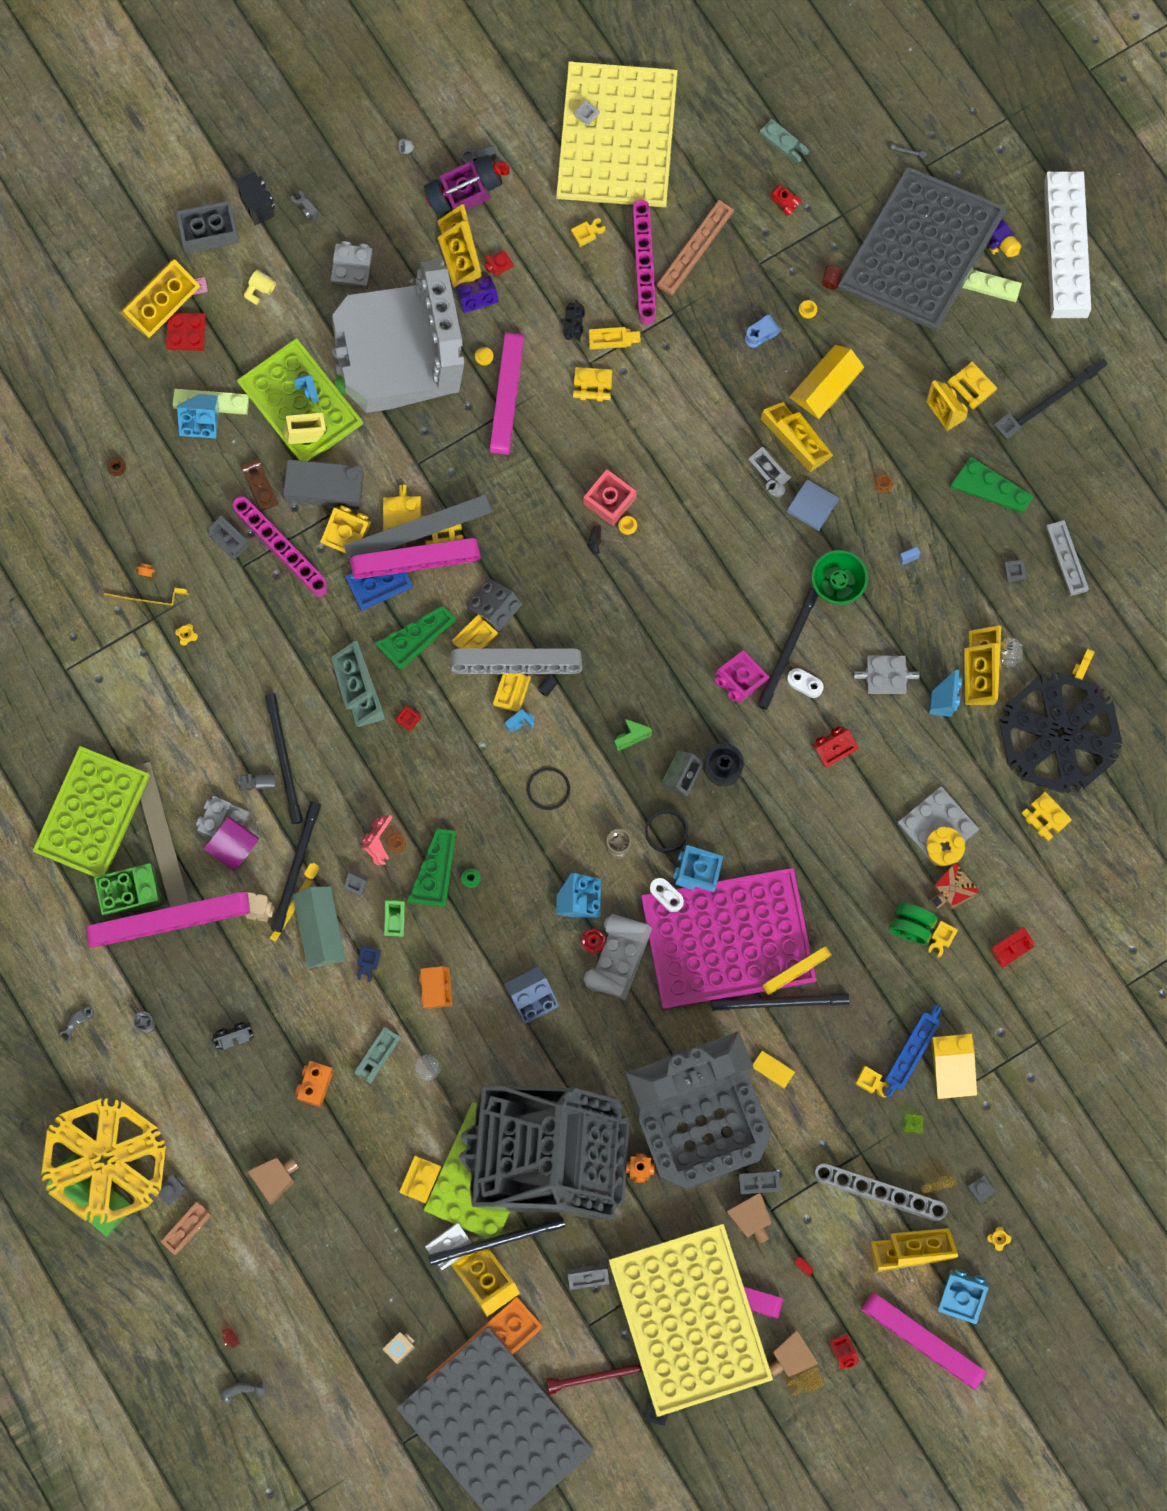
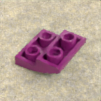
[204,816,259,871]

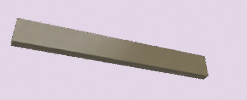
[133,762,189,908]

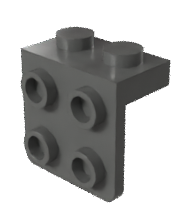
[466,579,523,632]

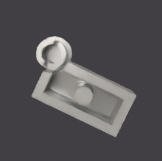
[749,446,791,497]

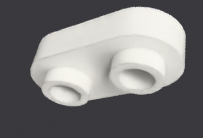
[787,668,823,698]
[650,878,684,912]

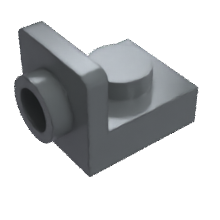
[158,1174,186,1206]

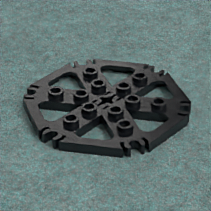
[999,672,1122,794]

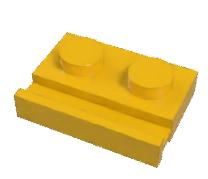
[452,615,498,649]
[493,674,531,712]
[399,1156,441,1204]

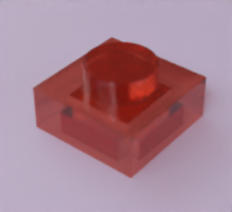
[222,1326,241,1349]

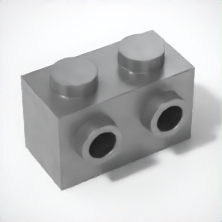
[661,751,704,796]

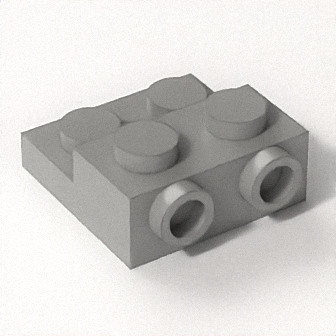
[330,241,373,288]
[196,796,250,838]

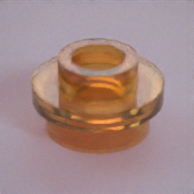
[875,475,893,493]
[387,834,406,853]

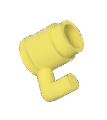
[244,270,276,305]

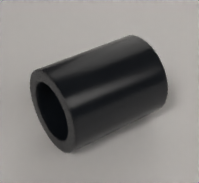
[537,675,558,697]

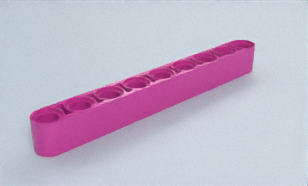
[86,892,251,947]

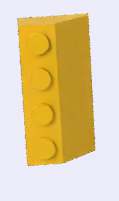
[119,259,200,338]

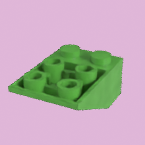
[94,863,163,915]

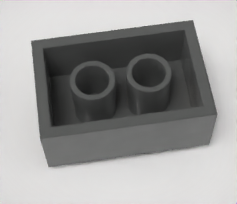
[176,201,240,254]

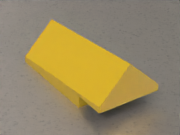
[437,204,481,288]
[789,345,864,420]
[760,402,833,472]
[964,625,1001,705]
[871,1228,958,1273]

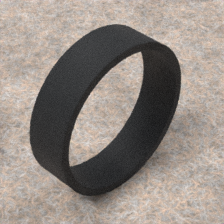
[645,809,688,853]

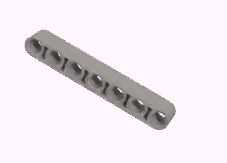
[450,649,582,674]
[814,1164,947,1221]

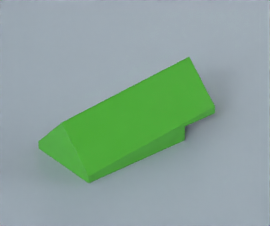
[47,1155,131,1237]

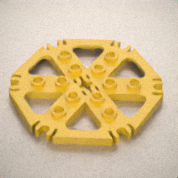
[41,1098,166,1224]

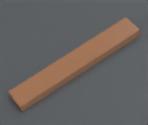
[657,200,734,296]

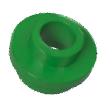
[461,869,481,888]

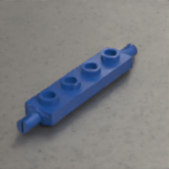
[883,1004,942,1099]

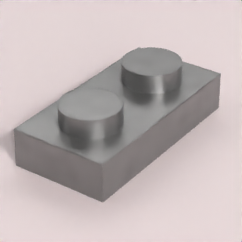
[567,1264,609,1290]

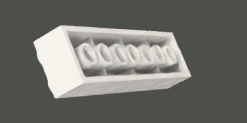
[1044,172,1091,318]

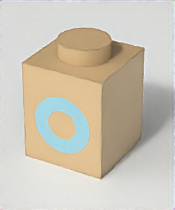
[383,1332,415,1365]

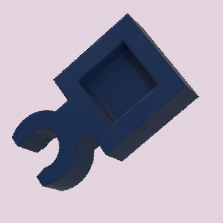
[357,946,381,982]

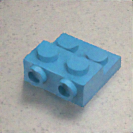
[673,845,723,892]
[938,1269,989,1324]

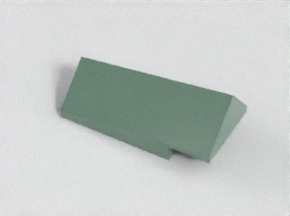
[331,641,385,727]
[293,886,346,969]

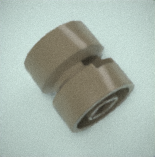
[606,829,632,859]

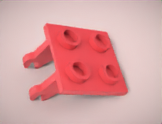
[360,815,393,865]

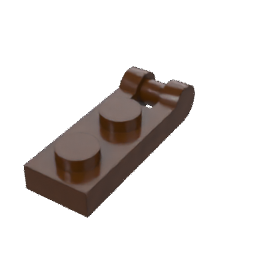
[240,457,279,512]

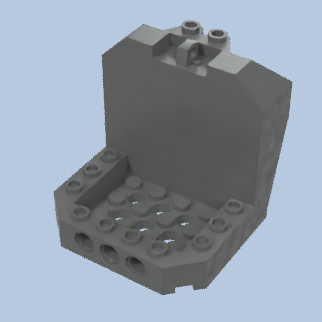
[626,1031,771,1191]
[459,1086,630,1219]

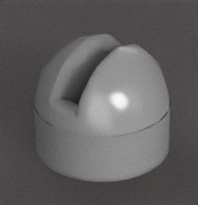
[398,139,414,154]

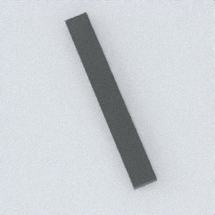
[343,495,492,563]

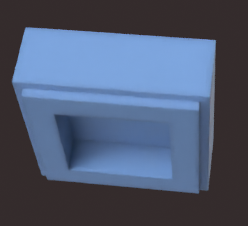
[899,547,920,566]

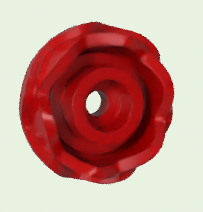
[581,929,605,953]

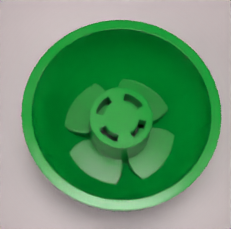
[812,550,868,605]

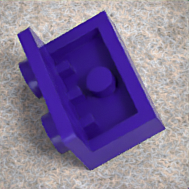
[455,276,499,313]

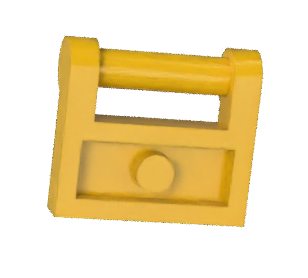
[947,362,997,410]

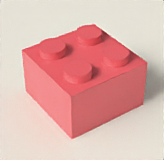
[584,469,637,526]

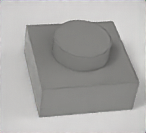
[574,100,600,127]

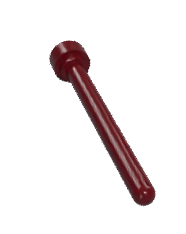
[546,1364,642,1395]

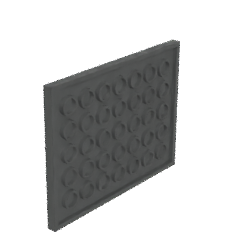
[838,167,1006,331]
[396,1328,594,1511]

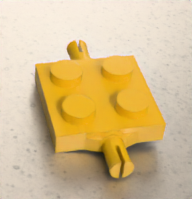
[383,485,422,548]

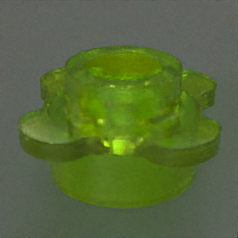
[904,1114,924,1134]

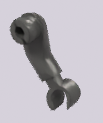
[59,1007,94,1043]
[221,1381,265,1403]

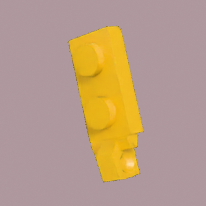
[589,327,641,349]

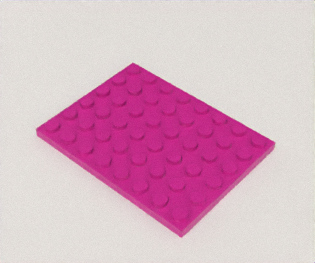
[641,868,816,1010]

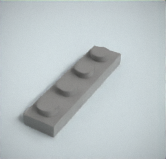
[1046,520,1089,596]

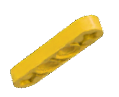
[762,947,832,995]

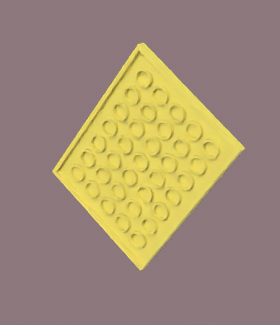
[609,1224,773,1417]

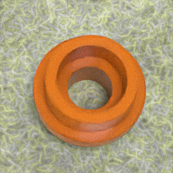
[136,563,155,577]

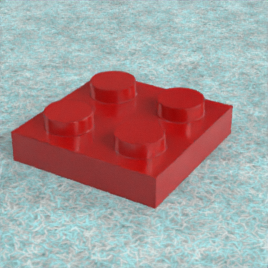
[166,313,206,351]

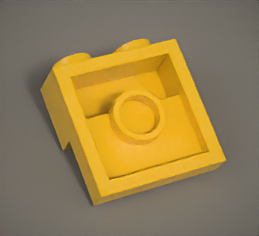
[321,505,371,553]

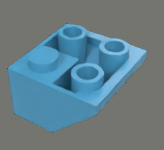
[177,394,219,439]
[929,670,962,717]
[556,873,601,918]

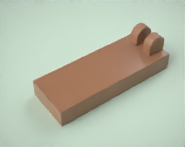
[161,1202,212,1255]

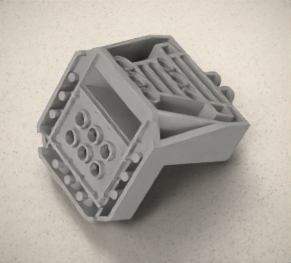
[332,259,464,413]

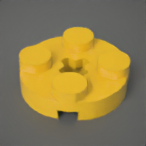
[926,827,965,866]

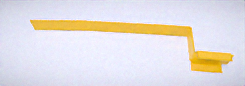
[104,588,189,605]
[270,863,319,942]

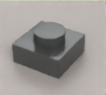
[995,413,1021,440]
[1004,560,1027,582]
[344,869,369,896]
[967,1176,996,1203]

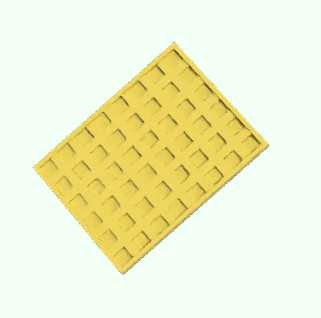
[557,62,677,207]

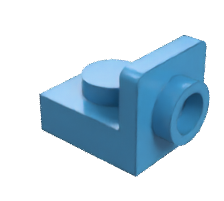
[294,375,319,404]
[504,709,535,733]

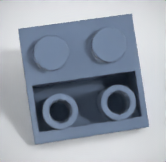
[504,966,559,1024]

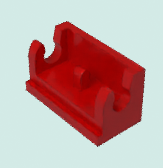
[990,927,1034,968]

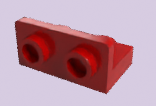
[811,726,859,768]

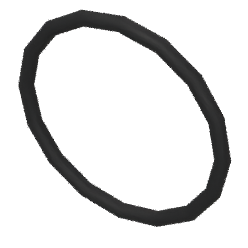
[527,768,570,810]

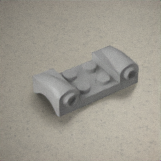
[584,914,652,1001]

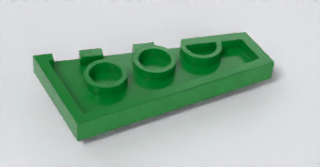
[950,457,1034,514]
[375,606,456,671]
[407,829,456,908]

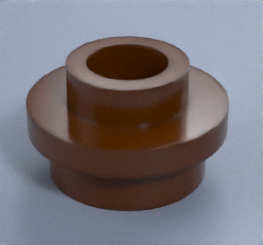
[107,458,126,476]

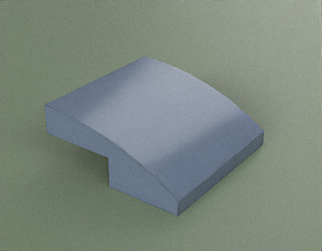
[787,479,840,531]

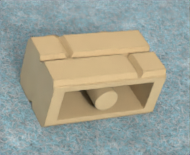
[245,892,274,922]

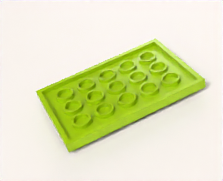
[237,338,363,462]
[33,746,151,877]
[424,1102,510,1239]

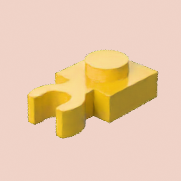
[571,218,606,247]
[1072,649,1094,680]
[928,921,958,958]
[854,1066,889,1097]

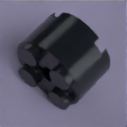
[704,744,744,787]

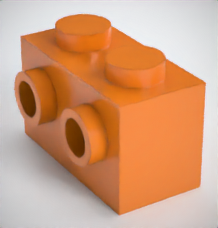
[419,966,452,1009]
[295,1061,334,1108]

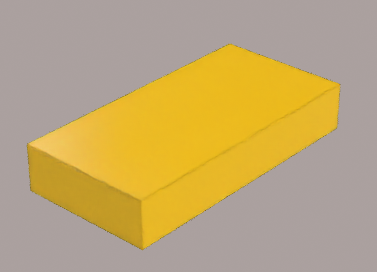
[753,1051,795,1089]

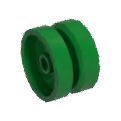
[888,903,938,945]

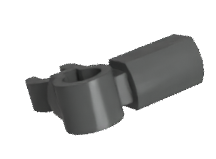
[461,145,496,165]
[237,774,276,791]

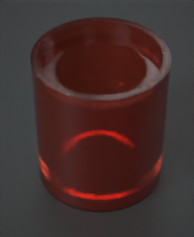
[821,265,842,289]

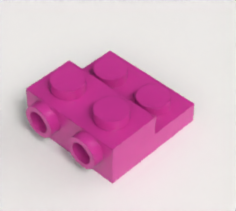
[714,650,769,704]

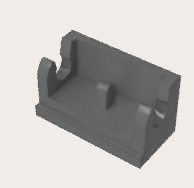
[208,516,249,560]
[738,1171,780,1194]

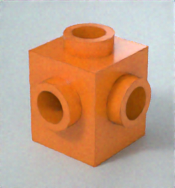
[626,1154,655,1183]

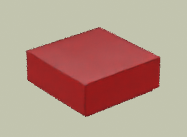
[395,705,422,732]
[793,1257,814,1277]

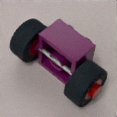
[424,155,503,215]

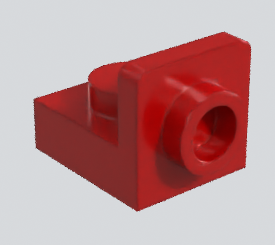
[484,250,514,277]
[829,1334,859,1370]

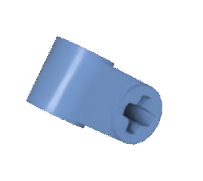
[745,314,781,348]

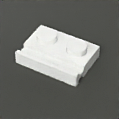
[425,1223,471,1270]

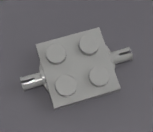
[854,656,919,694]

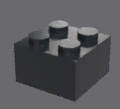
[235,171,275,226]

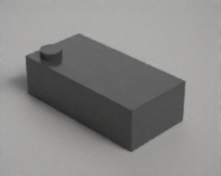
[283,460,364,509]

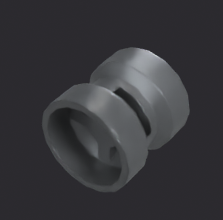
[133,1012,155,1034]

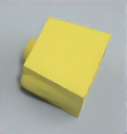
[283,413,326,444]

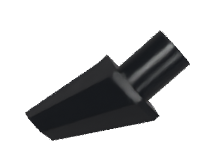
[587,526,601,555]

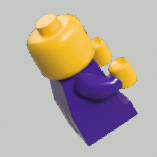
[989,219,1021,257]

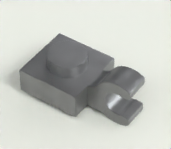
[291,191,319,223]

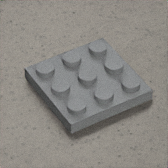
[897,787,979,867]

